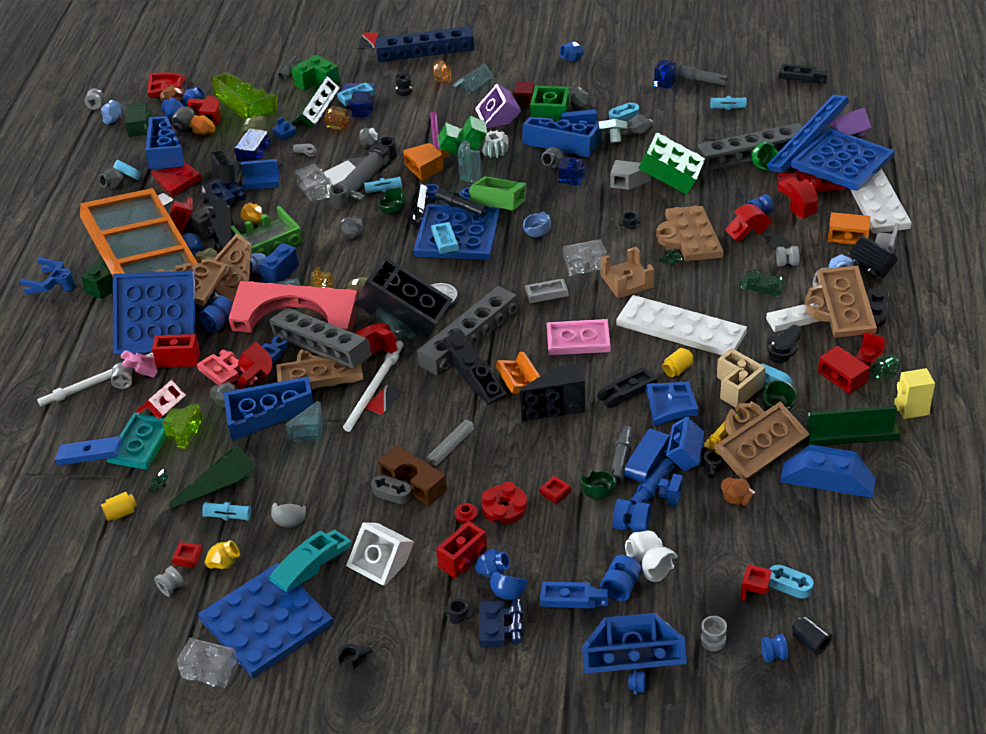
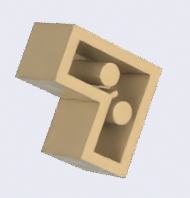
[717,348,766,408]

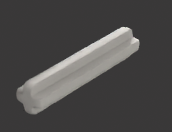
[427,420,474,467]

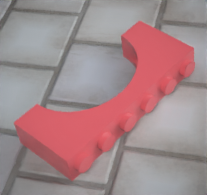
[229,281,358,333]

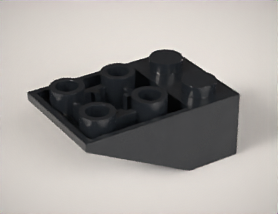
[519,363,585,422]

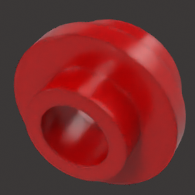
[454,503,478,525]

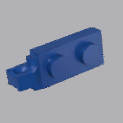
[540,581,609,608]

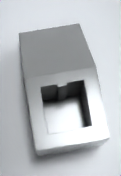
[611,160,651,190]

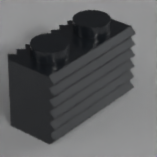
[848,235,898,279]

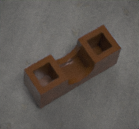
[378,445,447,506]

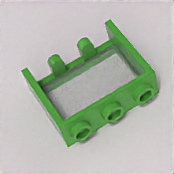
[231,206,303,256]

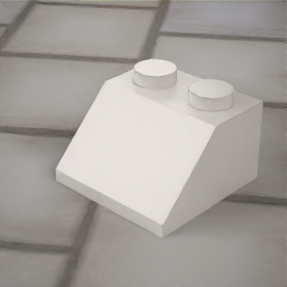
[346,523,414,586]

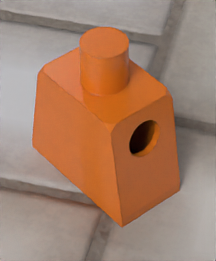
[403,143,449,181]

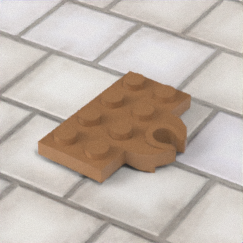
[656,206,724,261]
[804,266,877,338]
[276,349,363,390]
[714,401,810,480]

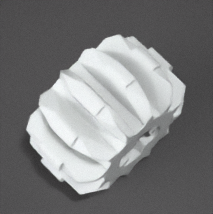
[479,130,509,158]

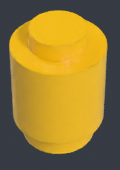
[662,348,694,377]
[101,492,137,521]

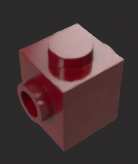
[512,81,534,107]

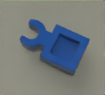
[262,336,289,365]

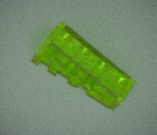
[212,72,277,120]

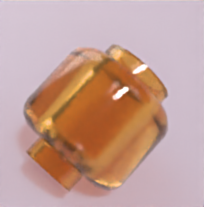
[324,106,350,130]

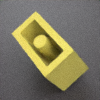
[894,368,935,419]

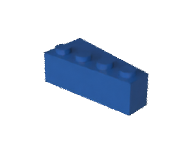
[146,116,185,170]
[523,117,602,157]
[224,377,315,441]

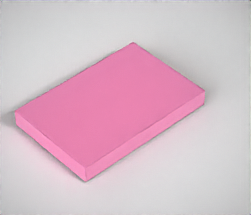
[547,319,611,355]

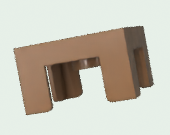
[601,247,654,298]

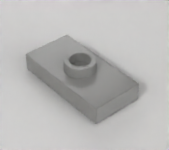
[525,279,568,303]

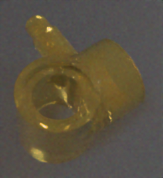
[310,267,334,289]

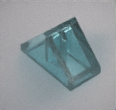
[285,401,323,441]

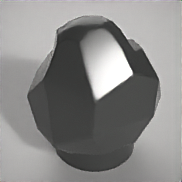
[570,87,590,111]
[628,114,654,136]
[359,127,380,148]
[541,147,566,170]
[99,169,126,190]
[341,217,363,239]
[210,382,240,408]

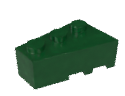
[81,243,151,299]

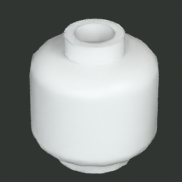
[625,531,663,563]

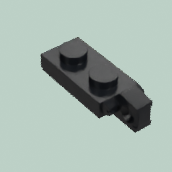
[778,64,828,84]
[408,185,428,228]
[867,288,889,333]

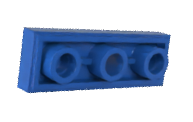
[55,436,123,465]

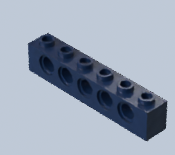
[375,26,475,63]

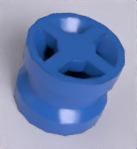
[761,634,788,663]

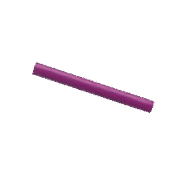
[430,112,439,150]

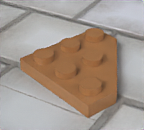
[213,233,252,303]
[155,258,227,306]

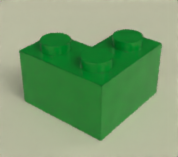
[291,55,340,91]
[438,116,487,161]

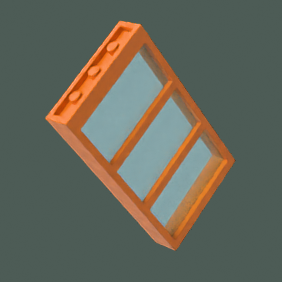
[80,188,198,276]

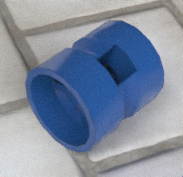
[198,296,233,333]
[613,499,651,532]
[600,555,642,601]

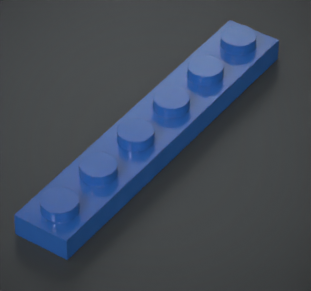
[767,94,849,173]

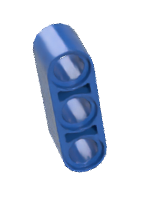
[624,429,670,483]

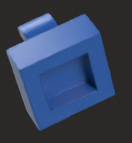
[272,117,297,140]
[658,474,683,507]

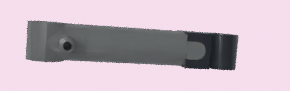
[329,136,397,210]

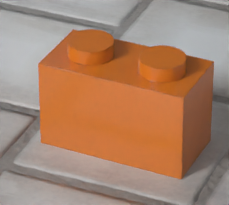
[828,212,871,244]

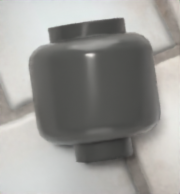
[171,106,197,132]

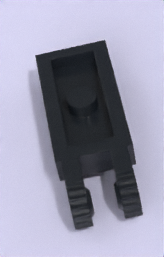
[597,367,657,409]

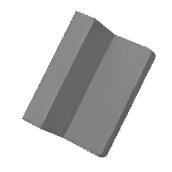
[875,223,899,252]

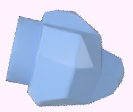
[829,254,854,268]

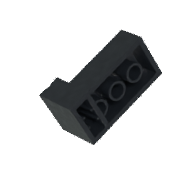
[355,256,453,338]

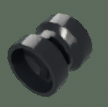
[395,73,413,96]

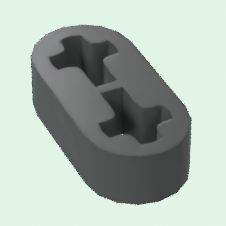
[371,475,412,504]

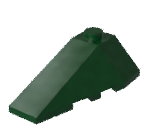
[166,446,256,508]

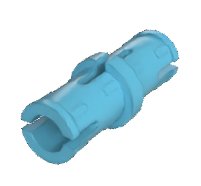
[710,96,747,110]
[364,176,402,194]
[202,502,251,521]

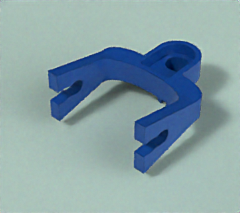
[20,257,76,295]

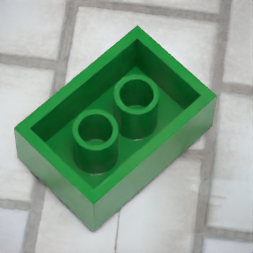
[638,132,705,195]

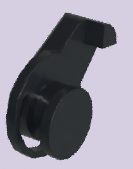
[766,325,801,363]

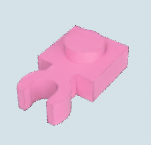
[120,351,158,378]

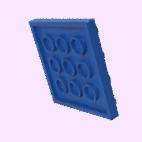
[791,128,895,191]
[413,204,500,260]
[113,271,195,355]
[198,563,334,678]

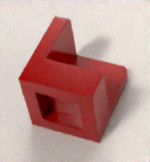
[740,564,772,601]

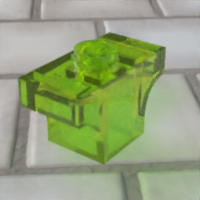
[162,403,203,449]

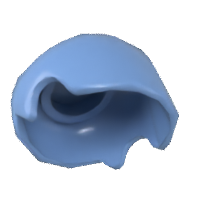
[523,211,551,238]

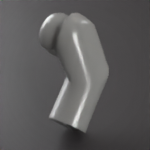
[293,144,317,157]

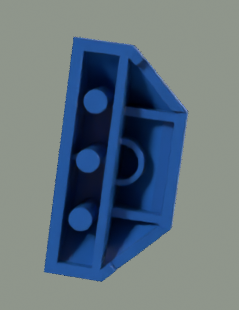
[780,445,876,498]
[582,613,687,673]

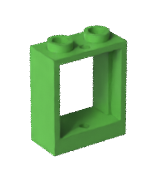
[469,176,527,210]

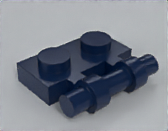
[208,180,247,205]
[479,599,524,647]

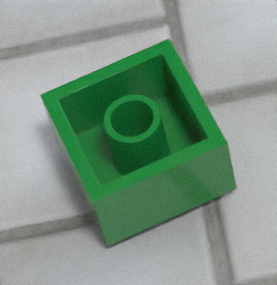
[530,86,570,122]

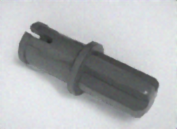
[277,56,302,81]

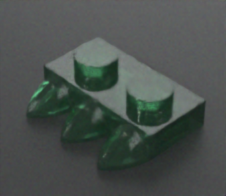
[741,269,786,297]

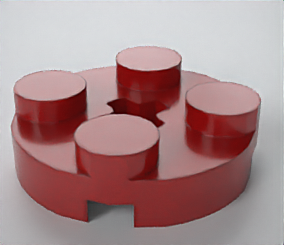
[481,482,527,524]

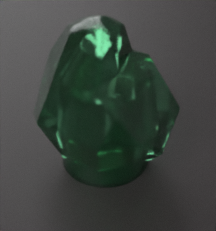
[871,353,900,379]

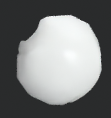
[642,546,678,582]

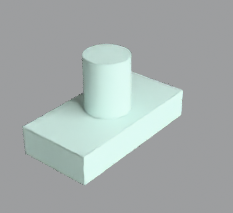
[599,119,628,143]

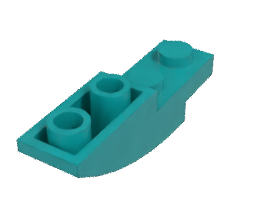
[269,530,352,592]

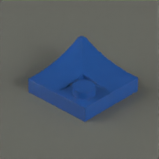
[646,382,698,426]

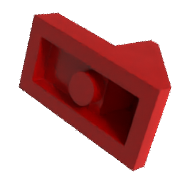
[856,332,888,370]

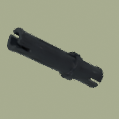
[435,188,487,218]

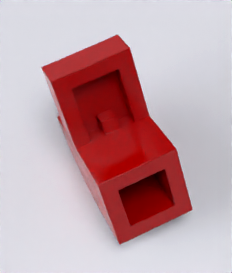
[187,96,222,126]
[778,177,818,219]
[725,204,773,243]
[354,323,398,354]
[236,342,272,389]

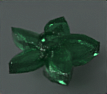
[660,249,683,266]
[148,468,168,492]

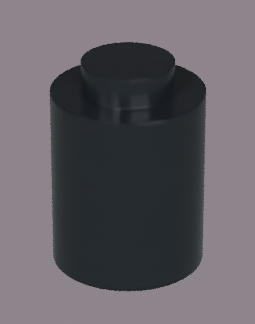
[792,616,833,655]

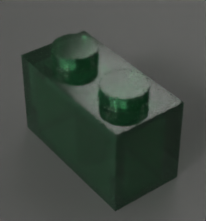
[125,102,152,137]

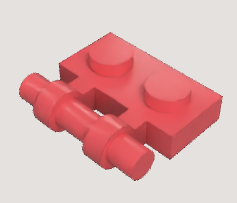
[197,349,245,385]

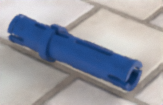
[629,458,675,505]

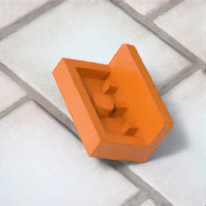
[495,352,540,394]

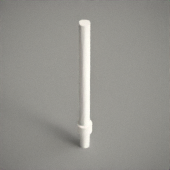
[343,341,404,432]
[37,353,154,407]

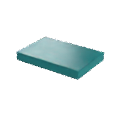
[106,413,174,470]

